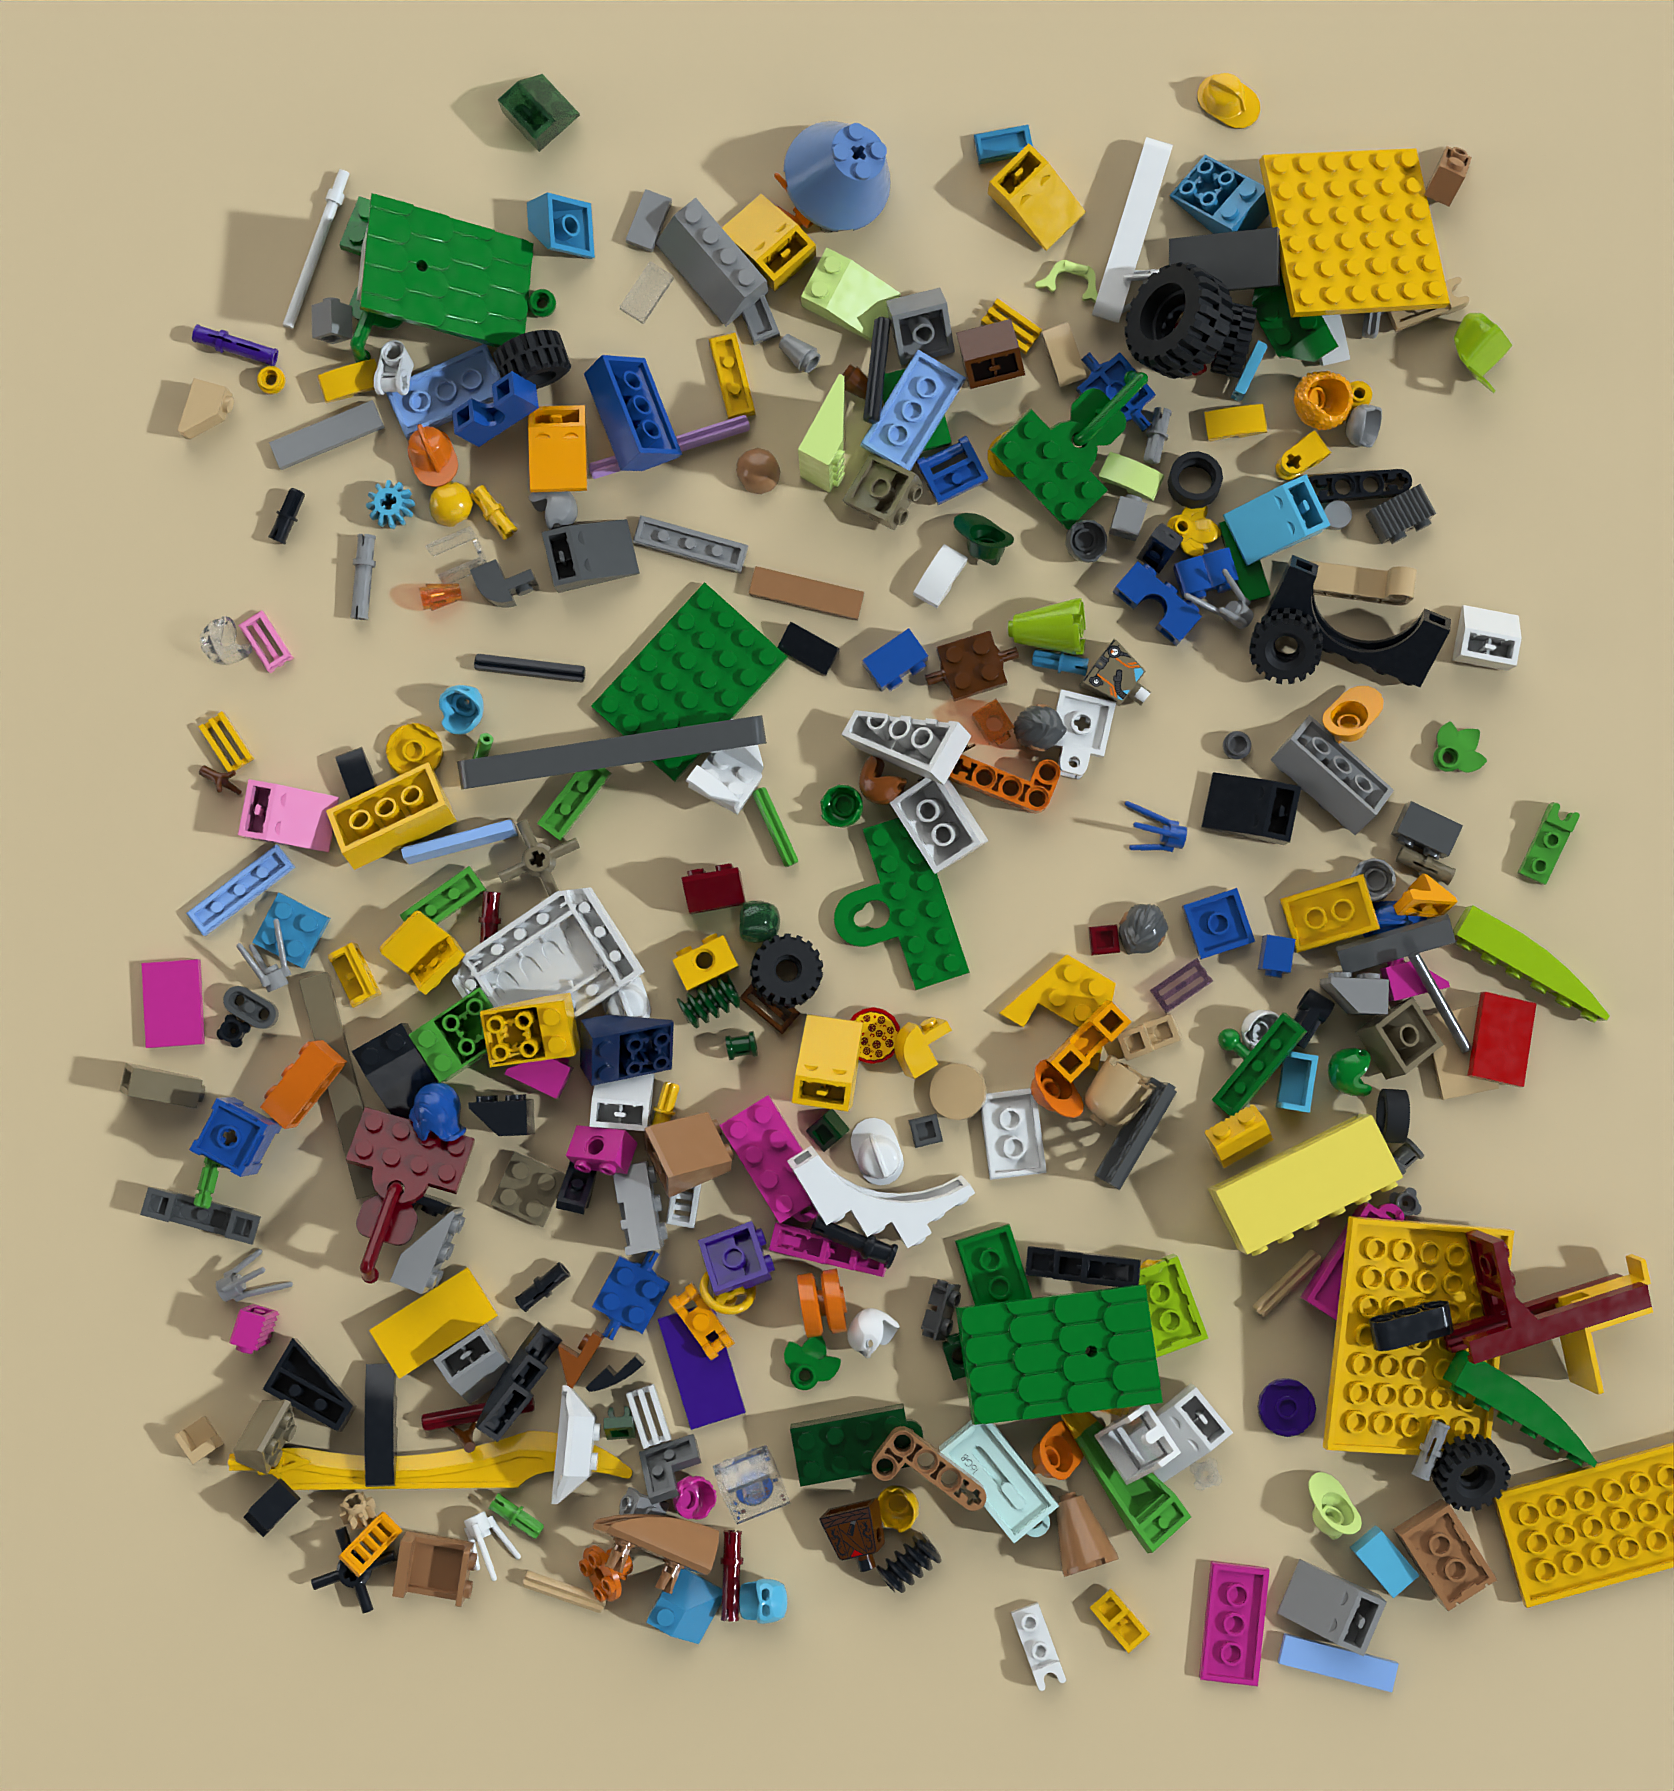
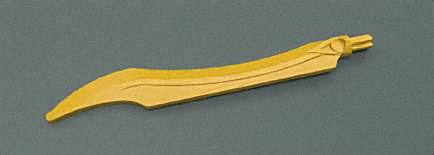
[228,1431,633,1490]

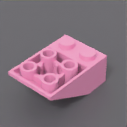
[238,779,340,853]

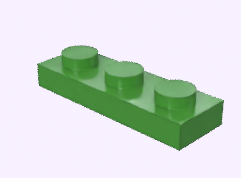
[537,768,612,841]
[400,866,487,925]

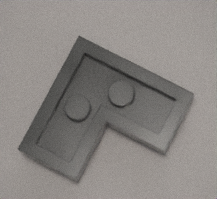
[639,1434,702,1505]

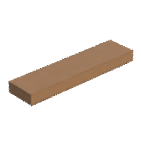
[749,566,864,621]

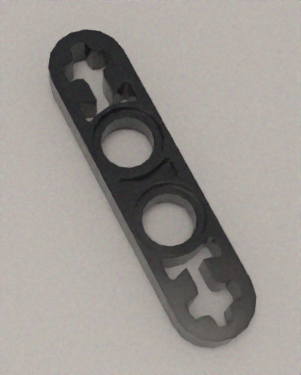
[1308,469,1412,503]

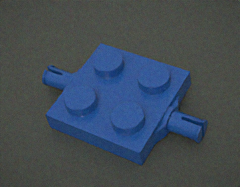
[1076,352,1156,432]
[592,1250,670,1340]

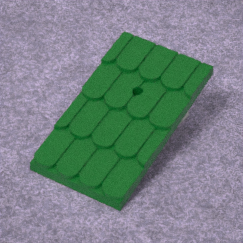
[357,193,534,348]
[956,1284,1163,1425]

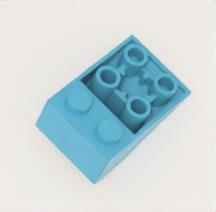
[1223,474,1330,566]

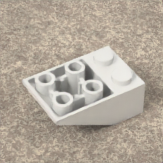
[1129,1383,1233,1483]

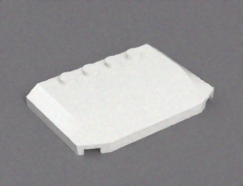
[452,887,645,1019]

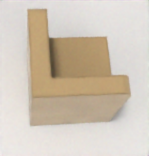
[174,1416,224,1465]

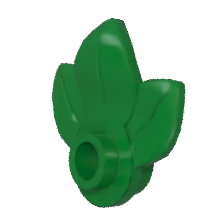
[784,1335,841,1390]

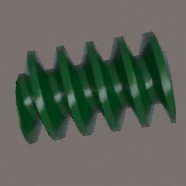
[677,974,740,1028]

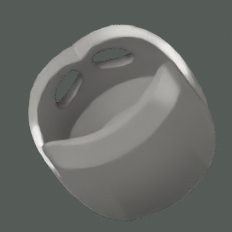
[528,491,578,530]

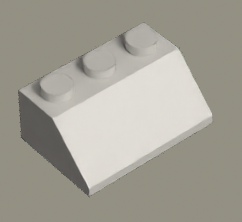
[890,778,988,874]

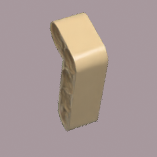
[1309,561,1417,606]

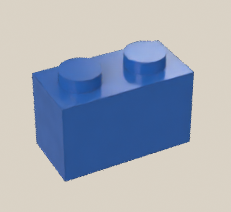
[862,628,928,692]

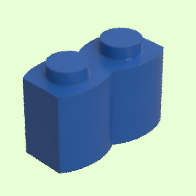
[1173,547,1239,602]

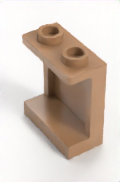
[392,1531,477,1607]

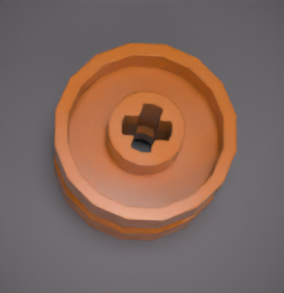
[797,1268,847,1338]

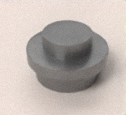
[1223,731,1251,760]

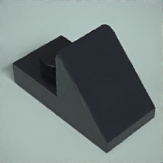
[1136,523,1183,573]
[556,1161,597,1215]
[243,1478,301,1537]

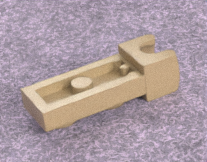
[1387,277,1469,332]

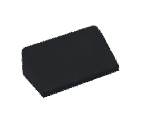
[777,622,840,676]

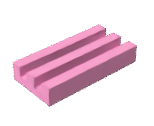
[238,610,294,673]

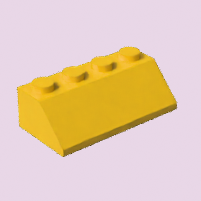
[326,762,457,870]

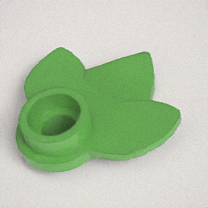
[1433,721,1487,773]

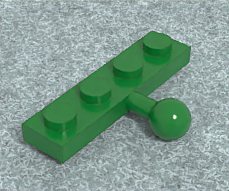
[1212,1013,1307,1116]

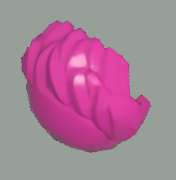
[673,1476,717,1520]

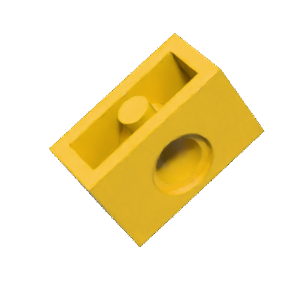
[672,933,739,991]

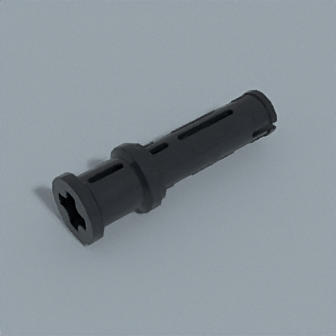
[810,1216,898,1269]

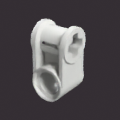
[374,340,414,395]

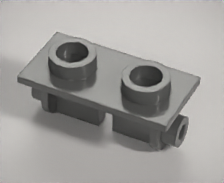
[921,1279,961,1341]

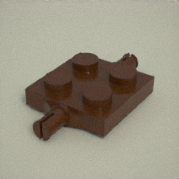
[925,631,1019,702]

